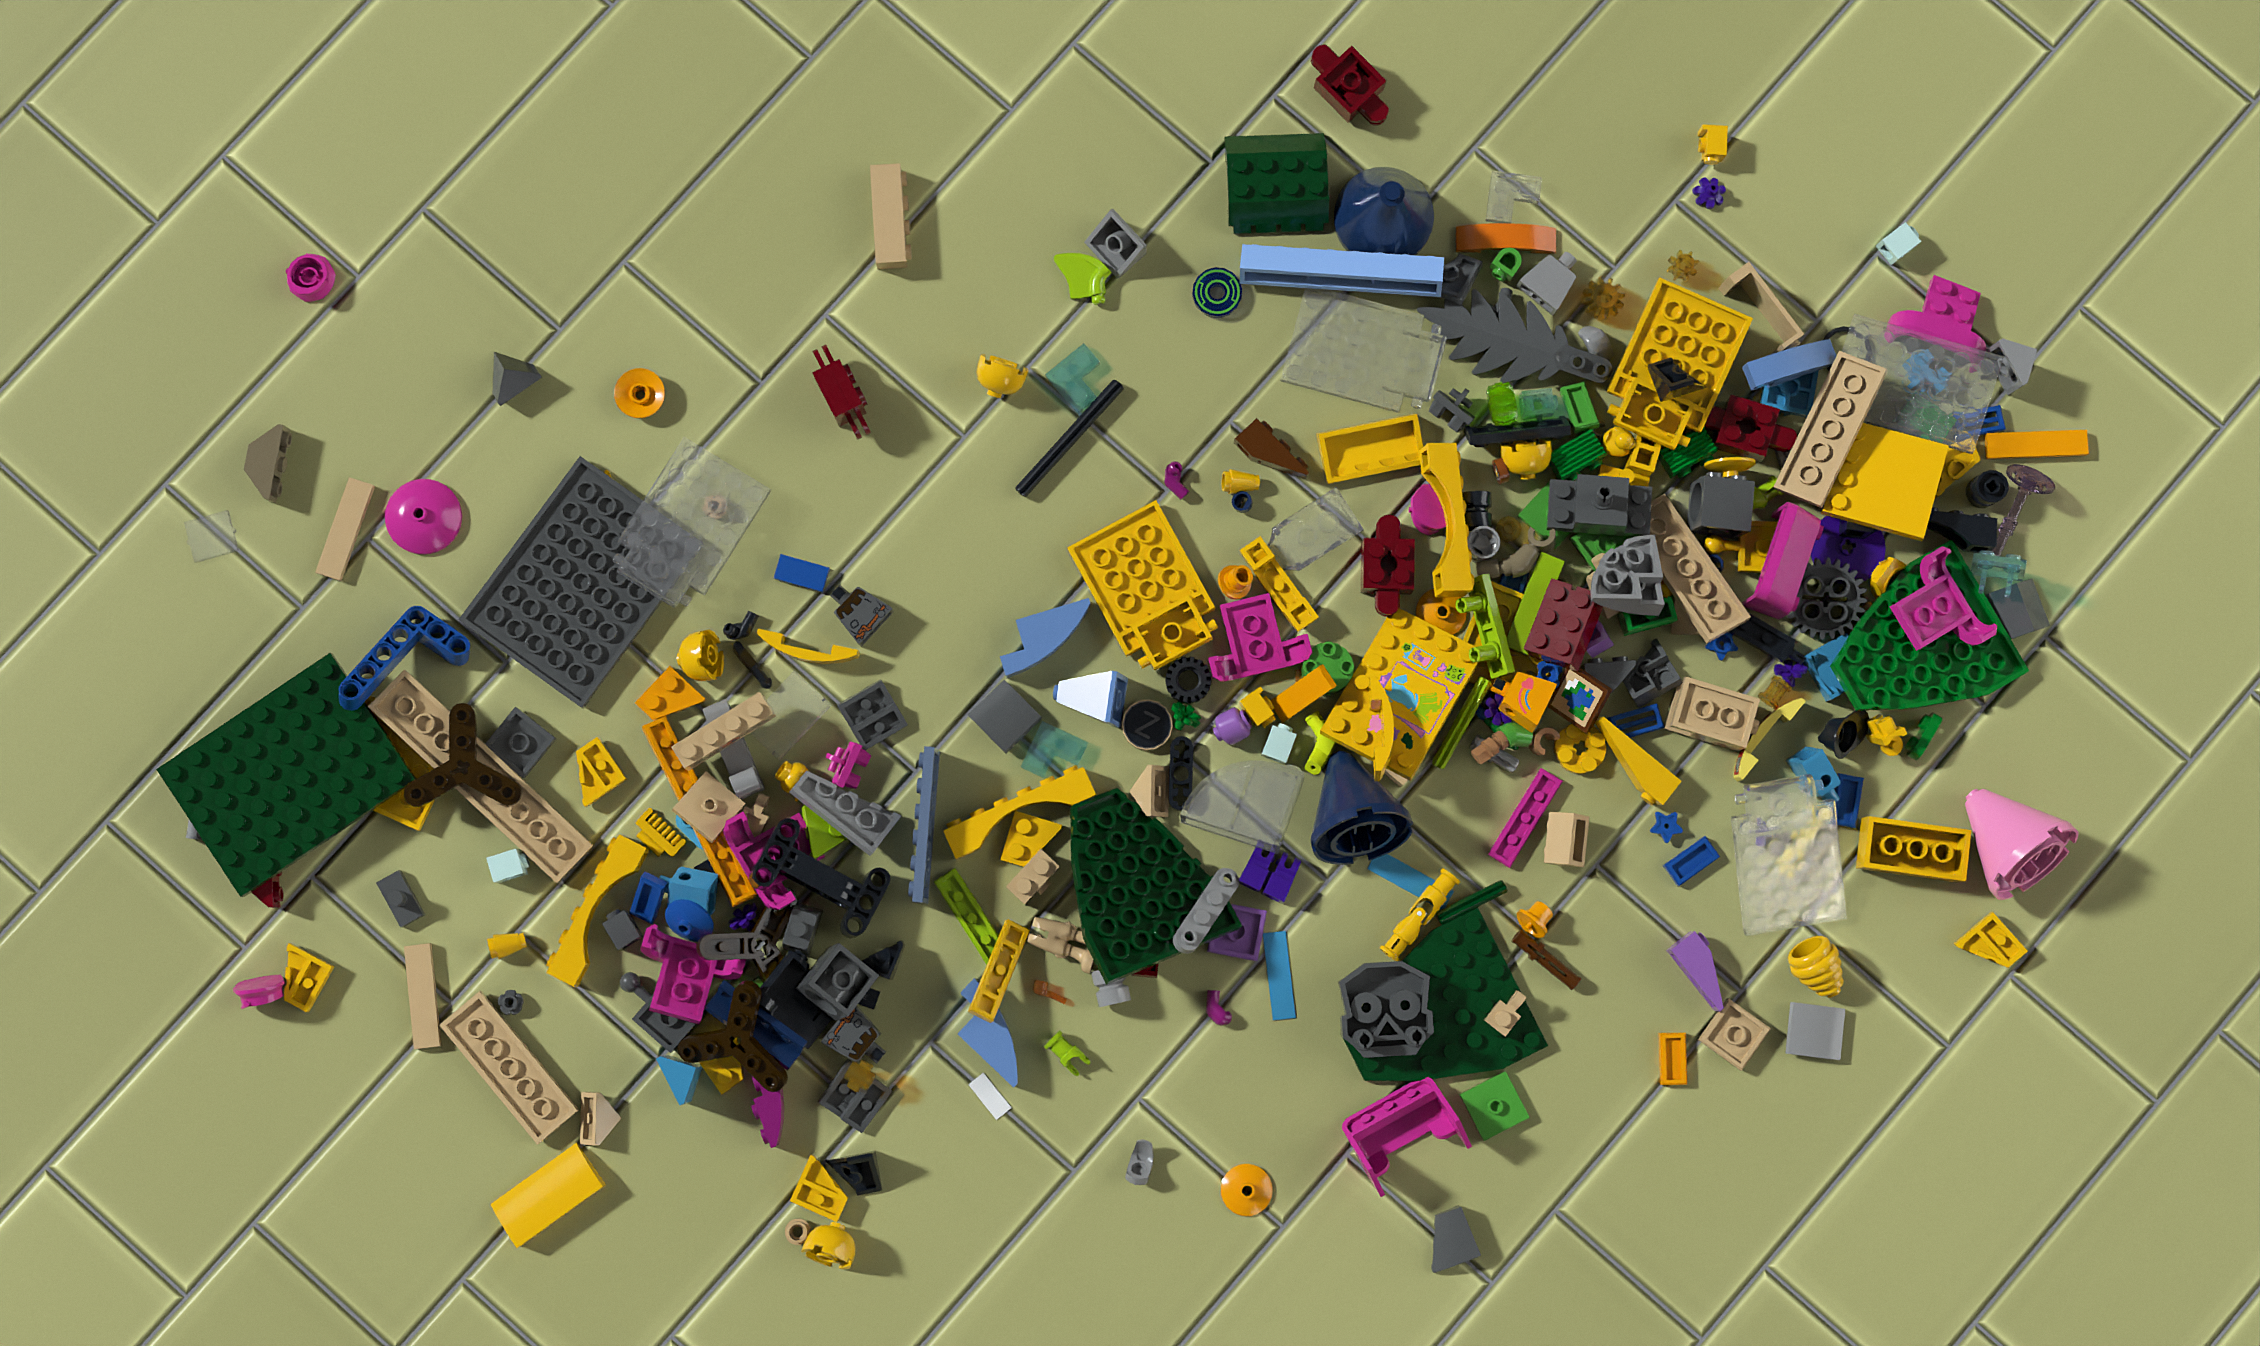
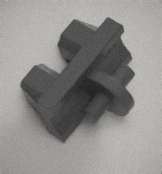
[1429,388,1475,433]

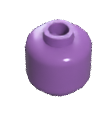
[1213,707,1253,745]

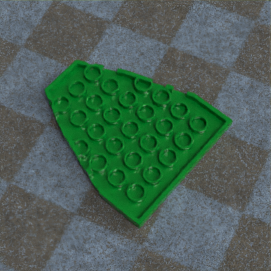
[1830,539,2029,711]

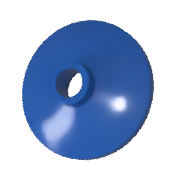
[665,899,714,942]

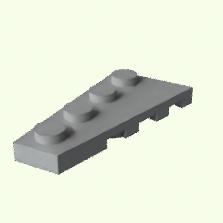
[789,771,901,856]

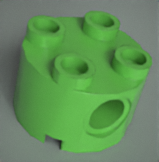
[1301,641,1354,695]

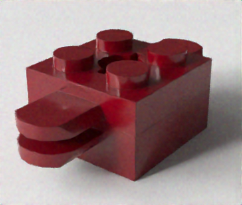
[1311,44,1389,126]
[812,344,871,440]
[1704,395,1797,463]
[1361,514,1415,617]

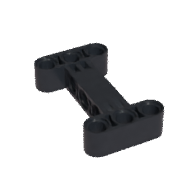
[749,818,891,939]

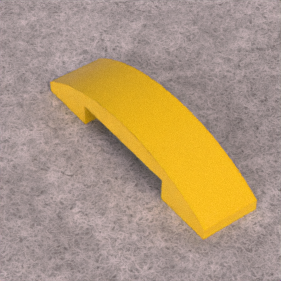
[1239,536,1319,632]
[757,629,860,664]
[1369,676,1394,781]

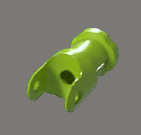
[1753,475,1785,510]
[1044,1030,1091,1076]

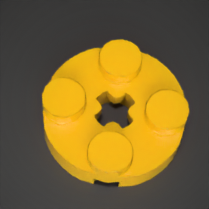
[1554,724,1606,774]

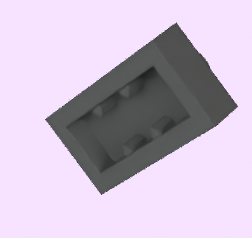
[376,870,425,928]

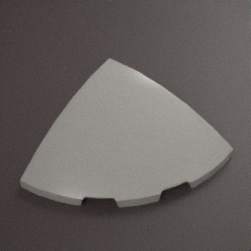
[1590,535,1665,616]

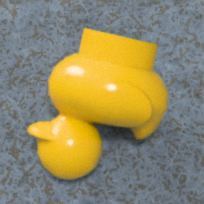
[1602,426,1636,457]
[775,761,808,802]

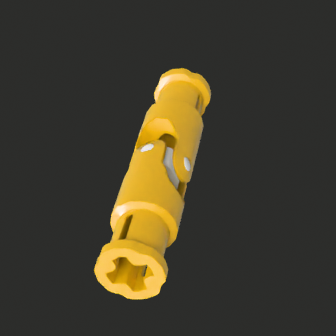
[1379,868,1460,961]

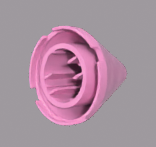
[1965,789,2079,900]

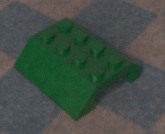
[1224,133,1329,234]

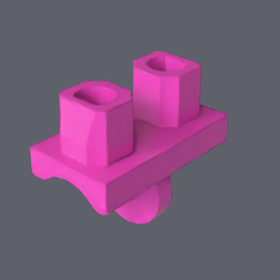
[825,741,871,789]

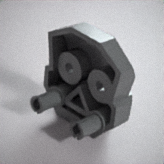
[1338,961,1434,1058]

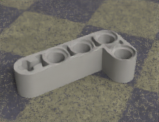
[703,699,765,800]

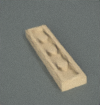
[315,477,375,582]
[404,943,442,1049]

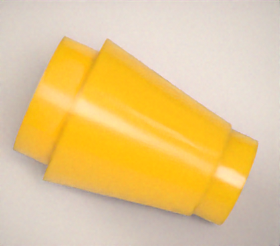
[1221,469,1260,494]
[487,932,527,959]

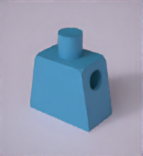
[1786,746,1841,806]
[659,867,718,916]

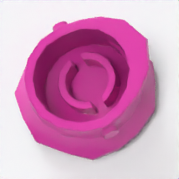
[286,253,336,302]
[1409,484,1446,536]
[233,974,285,1009]

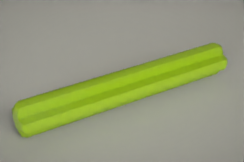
[1432,676,1491,769]

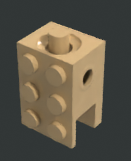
[1664,677,1760,751]

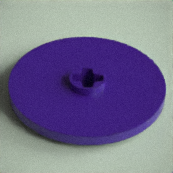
[1810,516,1886,585]

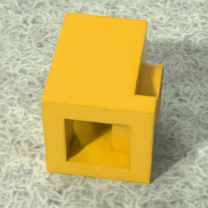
[1698,124,1728,165]
[1239,686,1276,728]

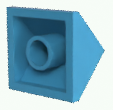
[656,1055,702,1106]

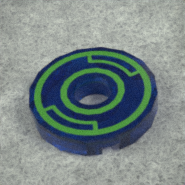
[1192,267,1242,318]

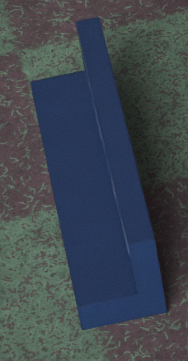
[705,980,807,1071]

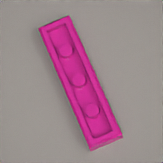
[1487,768,1563,868]

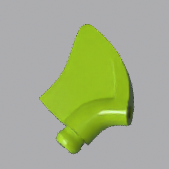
[1054,253,1112,305]

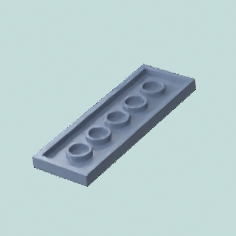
[908,746,940,904]

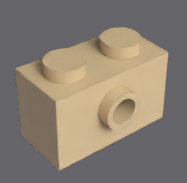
[1544,812,1589,867]
[1006,849,1060,905]

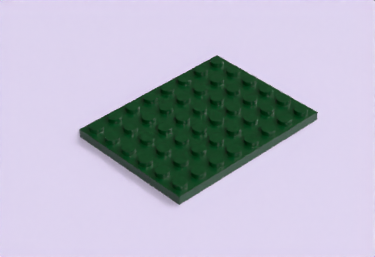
[156,653,416,897]

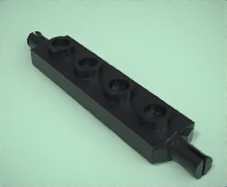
[1729,612,1806,665]

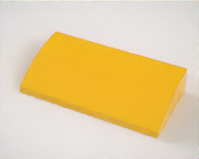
[1316,413,1423,484]
[491,1143,606,1248]

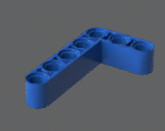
[339,606,470,710]

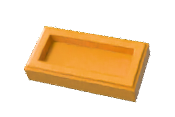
[1658,1033,1687,1085]

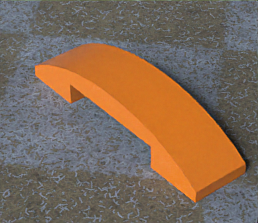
[1456,223,1556,254]

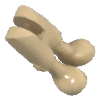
[1027,917,1095,974]

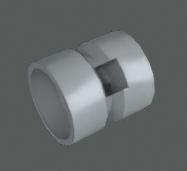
[1467,526,1500,563]
[1091,970,1131,1007]

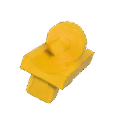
[1866,714,1907,756]

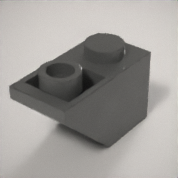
[1580,656,1636,693]

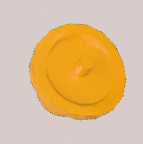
[1218,565,1253,600]
[1517,901,1553,938]

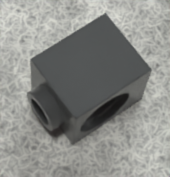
[602,909,644,950]

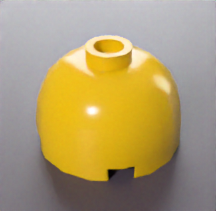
[976,354,1029,398]
[1500,439,1552,479]
[677,629,724,681]
[801,1222,856,1269]

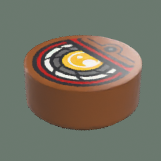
[1492,458,1510,484]

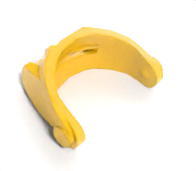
[1870,557,1907,600]

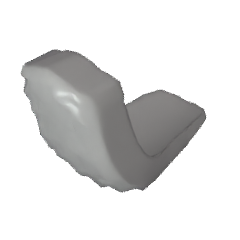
[1578,326,1614,366]
[1125,1139,1154,1185]

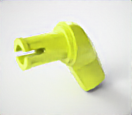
[1305,711,1336,775]

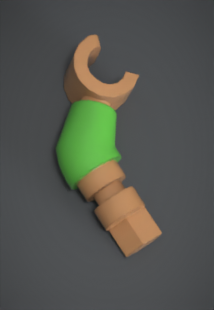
[1471,722,1560,764]

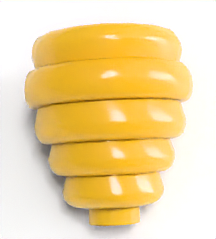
[1787,936,1844,998]

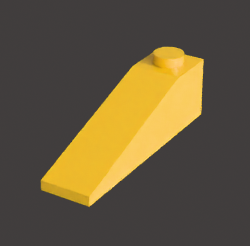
[1595,717,1682,806]

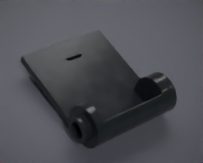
[759,950,832,1049]

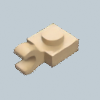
[743,793,771,837]
[1484,990,1527,1036]

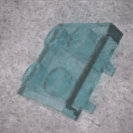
[1971,551,2027,598]

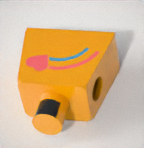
[1491,672,1557,733]

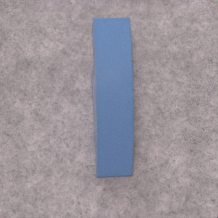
[1742,339,1836,391]
[1000,598,1090,679]
[958,978,1018,1087]

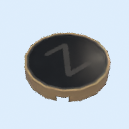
[1122,699,1173,751]

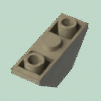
[244,424,292,503]

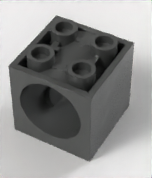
[1687,472,1755,539]
[795,943,879,1021]

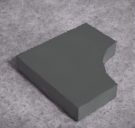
[1441,253,1483,305]

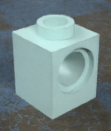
[1876,222,1921,265]
[1261,723,1297,765]
[486,849,530,883]

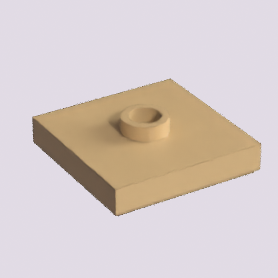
[672,771,746,843]
[1698,998,1771,1071]

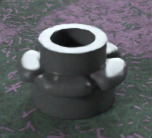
[498,990,524,1015]

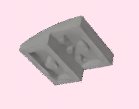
[1785,1002,1845,1060]

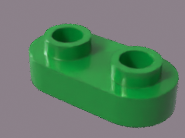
[1905,712,1942,761]

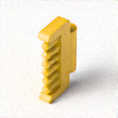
[636,808,687,857]

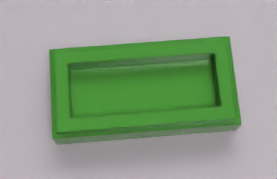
[1560,382,1600,434]

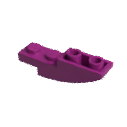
[751,1077,784,1148]

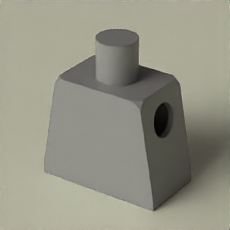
[1516,252,1577,316]

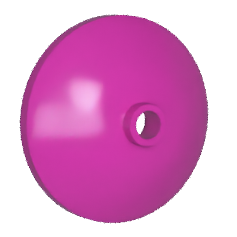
[385,479,462,555]

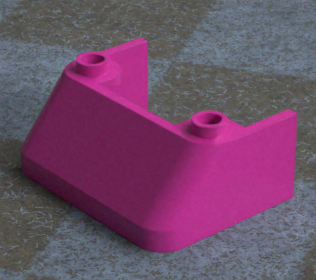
[1742,502,1824,620]
[1342,1077,1472,1197]

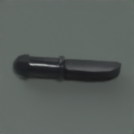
[733,641,772,689]

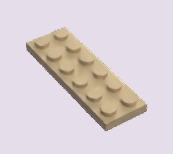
[1774,351,1888,508]
[1650,494,1751,643]
[439,991,579,1145]

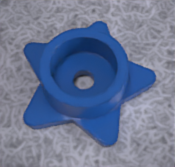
[1705,632,1738,660]
[1650,812,1683,844]

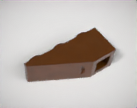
[1234,418,1309,479]

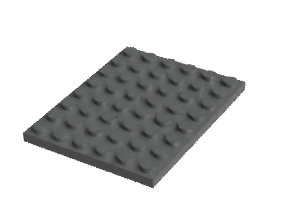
[458,456,704,709]

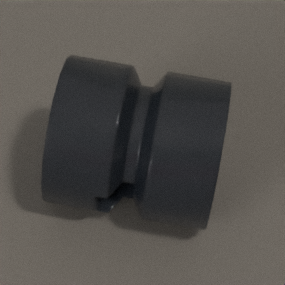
[1966,470,2009,508]
[1462,491,1492,531]

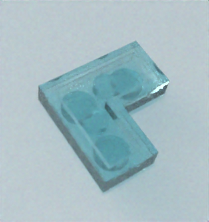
[1045,343,1100,414]
[1021,721,1089,778]

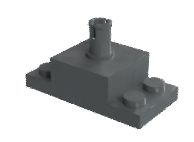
[1546,474,1652,537]

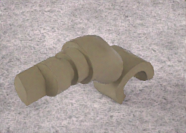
[1476,527,1556,579]

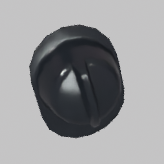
[1818,710,1869,759]

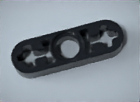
[1169,736,1193,811]

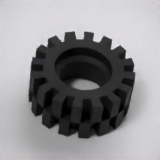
[1165,656,1212,704]

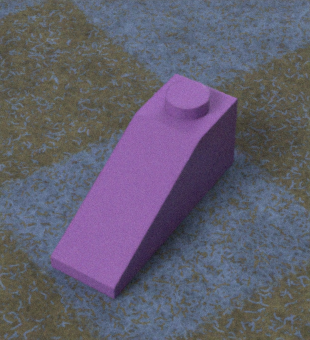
[1666,931,1724,1012]

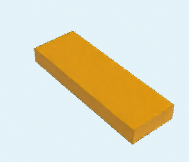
[1270,664,1337,723]

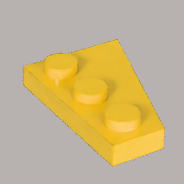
[1935,437,1980,498]

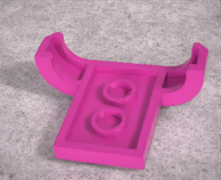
[1884,275,1986,374]
[1890,546,1997,651]
[1208,593,1312,682]
[723,811,825,910]
[640,924,746,1024]

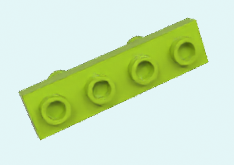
[1455,574,1515,679]

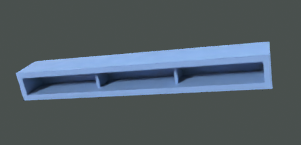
[1240,244,1444,297]

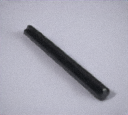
[1015,380,1124,497]

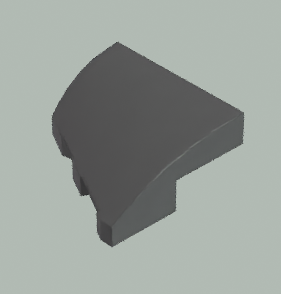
[1623,638,1683,708]
[1431,1205,1481,1273]

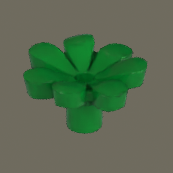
[1171,702,1202,730]

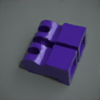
[1239,840,1302,904]

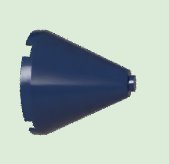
[1334,167,1434,256]
[1310,751,1413,865]

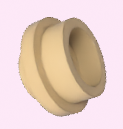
[785,1218,811,1245]

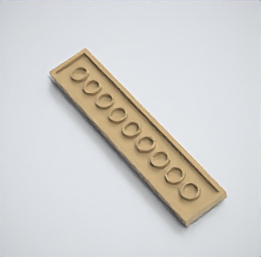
[368,669,594,883]

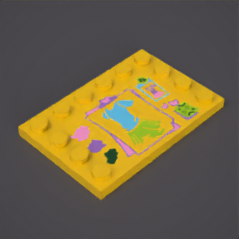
[1320,608,1479,781]

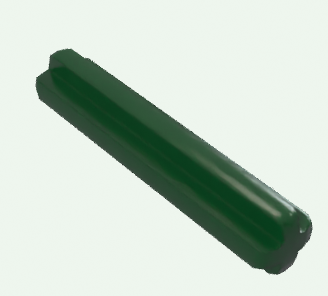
[1436,880,1508,924]

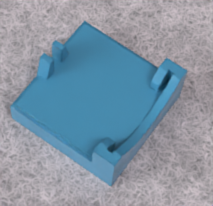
[1760,370,1819,418]
[1803,633,1849,702]

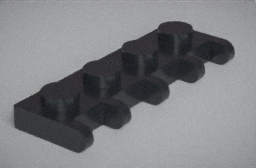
[1464,416,1571,447]

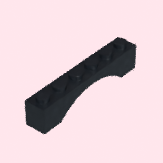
[1839,507,1998,554]

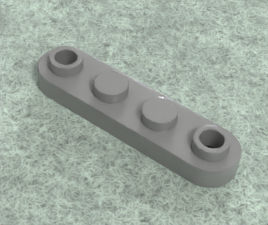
[1173,868,1239,954]

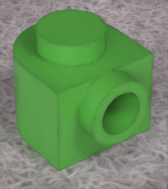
[1489,248,1522,282]

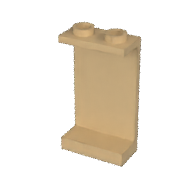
[1718,262,1804,354]

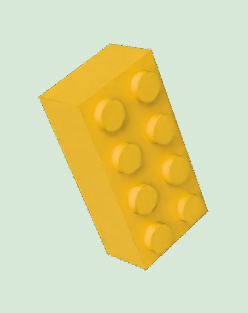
[1856,816,1971,882]

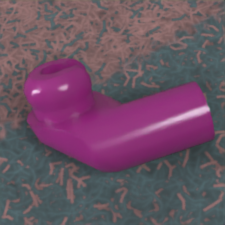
[1164,461,1189,500]
[1206,990,1232,1026]

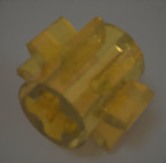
[1666,250,1699,282]
[844,1060,876,1092]

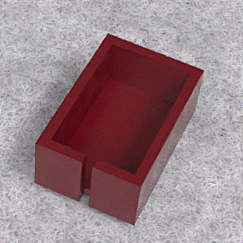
[1524,578,1603,672]

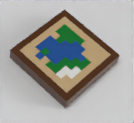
[1547,667,1613,733]

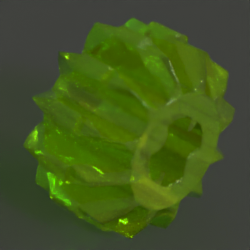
[1486,382,1518,426]

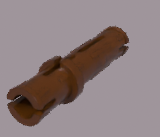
[1511,929,1581,990]

